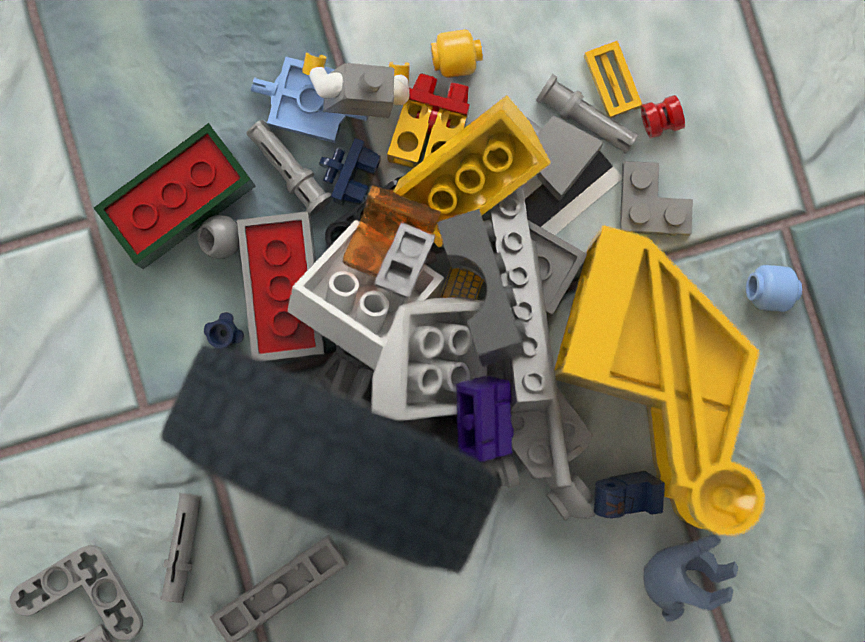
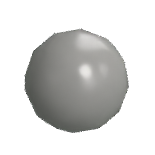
[198,215,240,259]

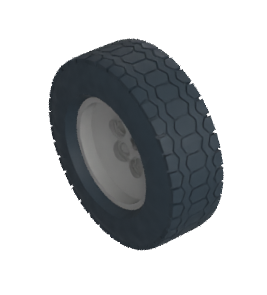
[160,344,502,574]

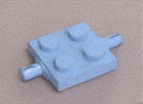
[251,56,368,143]

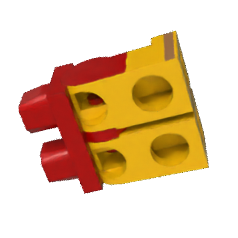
[387,73,470,169]

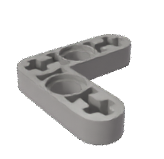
[10,545,143,640]

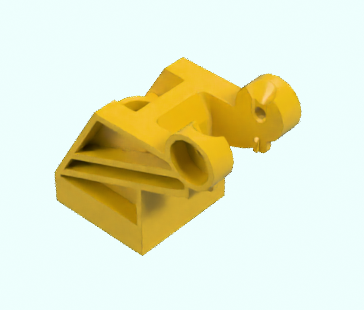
[554,225,765,536]

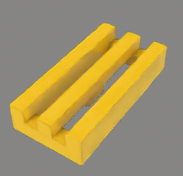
[584,40,642,118]

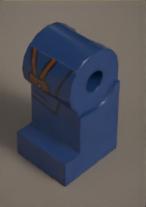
[594,470,665,518]

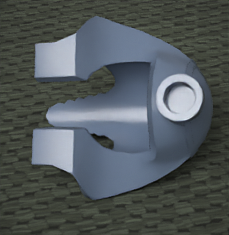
[643,535,738,622]

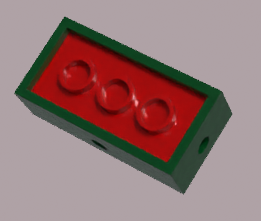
[94,123,256,270]

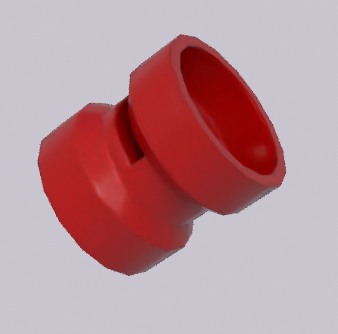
[640,95,685,138]

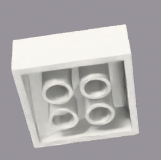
[287,220,444,370]
[372,297,487,420]

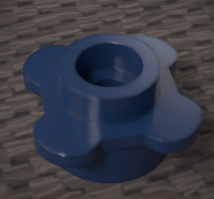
[204,312,244,349]

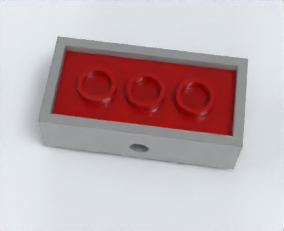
[237,212,327,363]

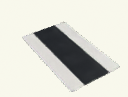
[523,151,622,235]

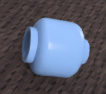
[746,265,802,312]

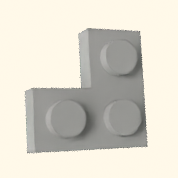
[620,161,693,236]

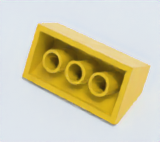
[392,95,550,247]

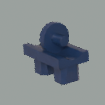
[319,138,381,206]

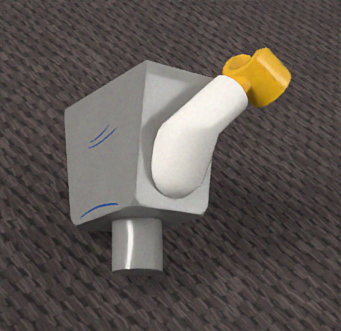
[302,52,410,118]

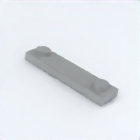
[210,535,349,642]

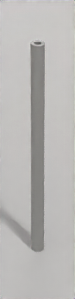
[531,240,571,488]

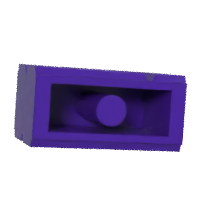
[456,376,514,462]

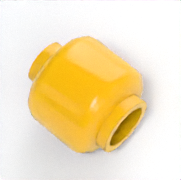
[431,29,483,78]

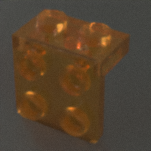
[343,185,441,278]

